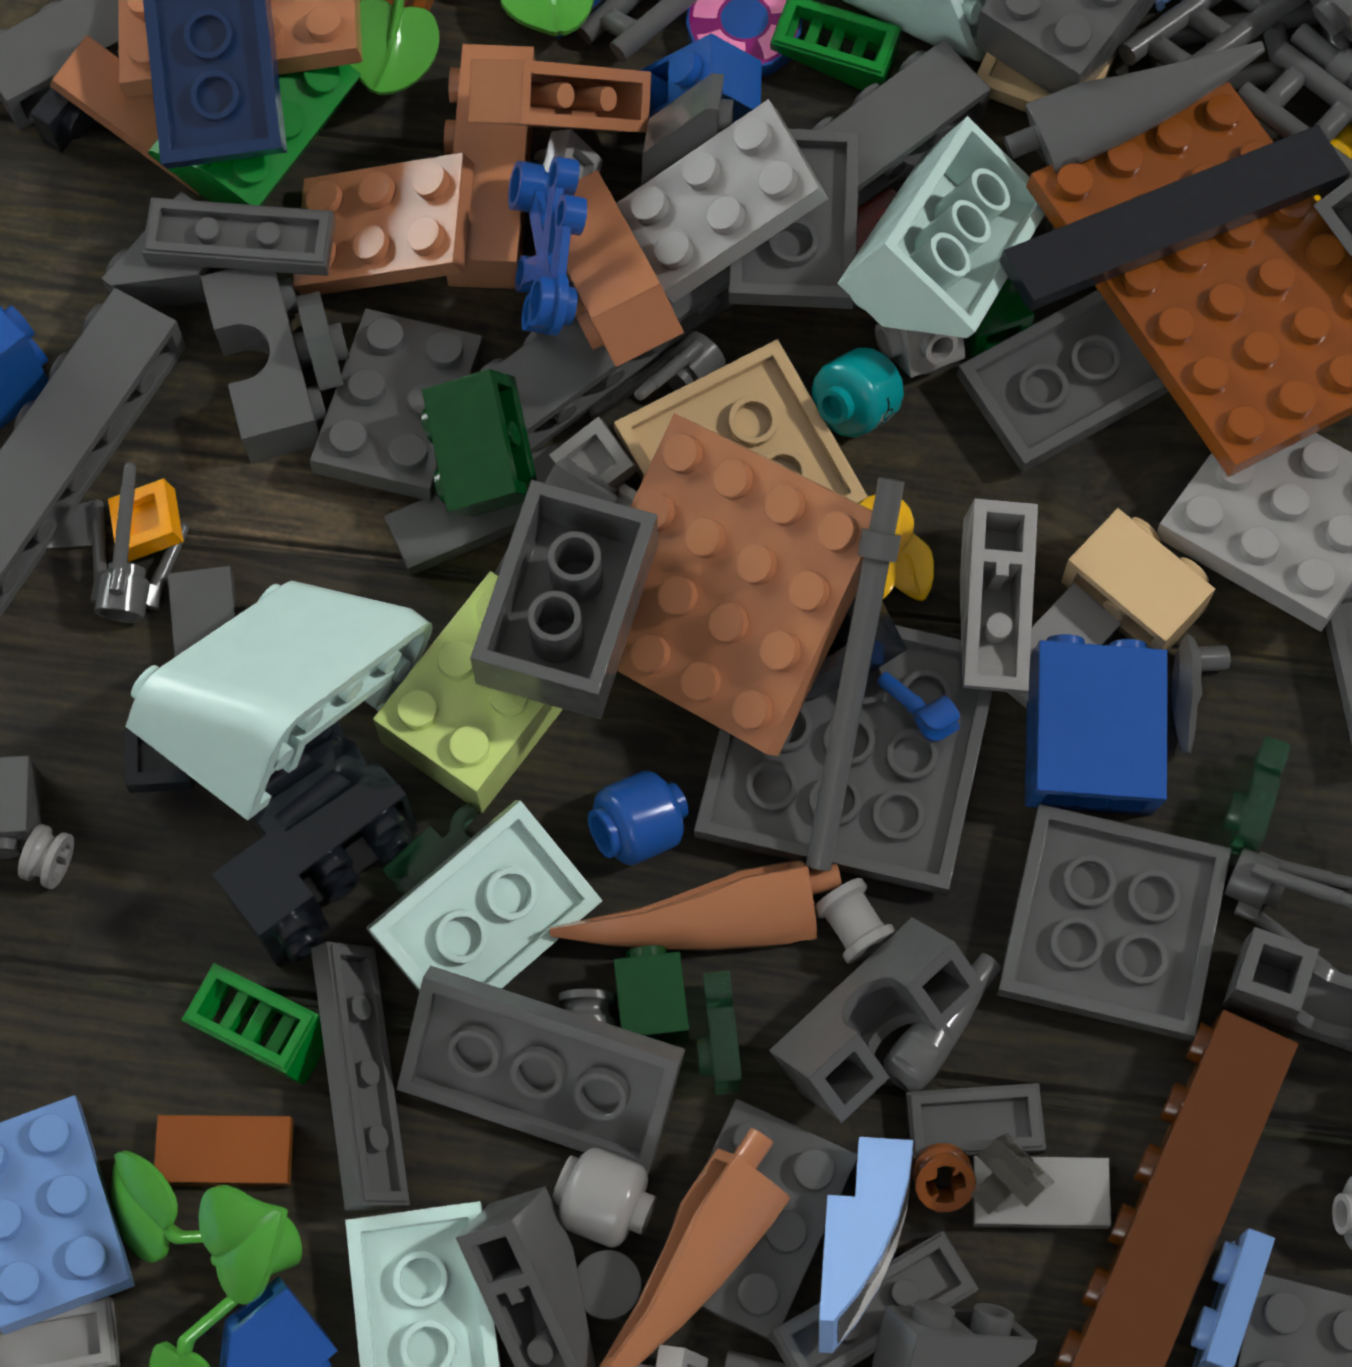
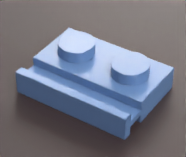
[1191,1228,1275,1367]

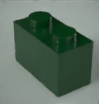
[421,369,537,517]

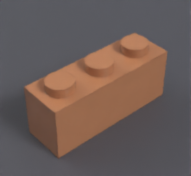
[468,59,651,133]

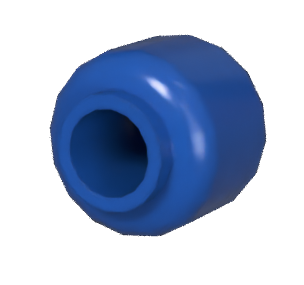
[588,770,689,866]

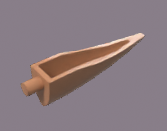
[549,860,842,951]
[599,1127,791,1367]

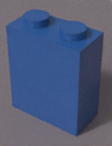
[1025,634,1167,816]

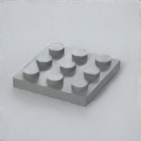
[1157,433,1352,632]

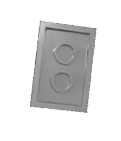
[616,99,829,303]

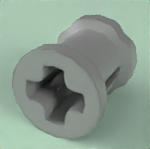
[814,878,896,965]

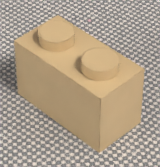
[1061,508,1215,651]

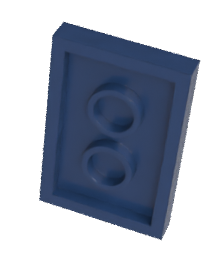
[143,0,287,169]

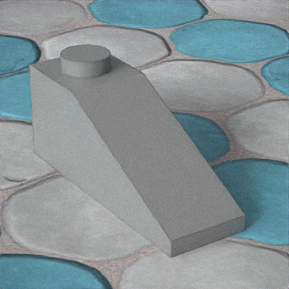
[960,498,1038,693]

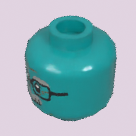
[811,347,904,438]

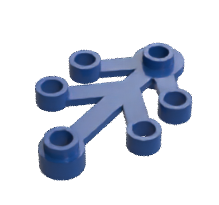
[508,156,587,336]

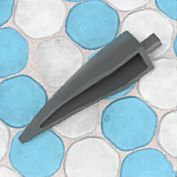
[1003,41,1265,173]

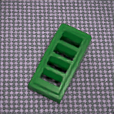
[770,0,902,91]
[181,963,324,1085]

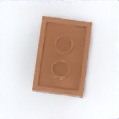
[292,152,474,295]

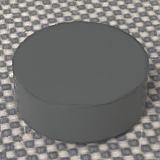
[577,1250,642,1322]

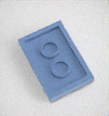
[0,1095,135,1335]

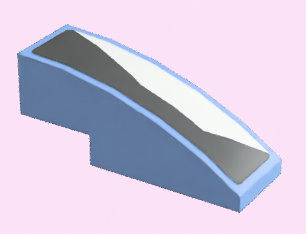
[818,1137,913,1353]

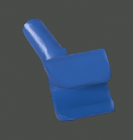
[877,672,960,742]

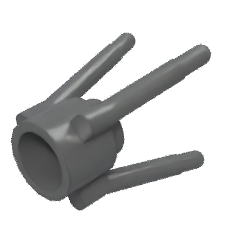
[589,331,726,418]
[90,462,189,623]
[1224,847,1352,973]

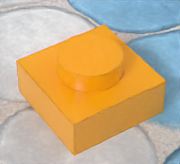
[108,478,184,562]

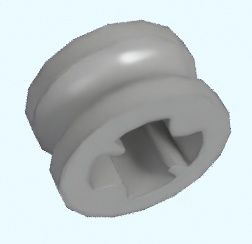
[18,824,74,890]

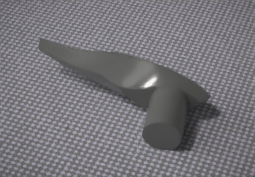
[1171,634,1231,755]

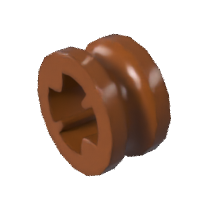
[912,1143,976,1212]

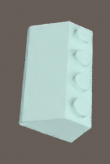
[837,116,1045,338]

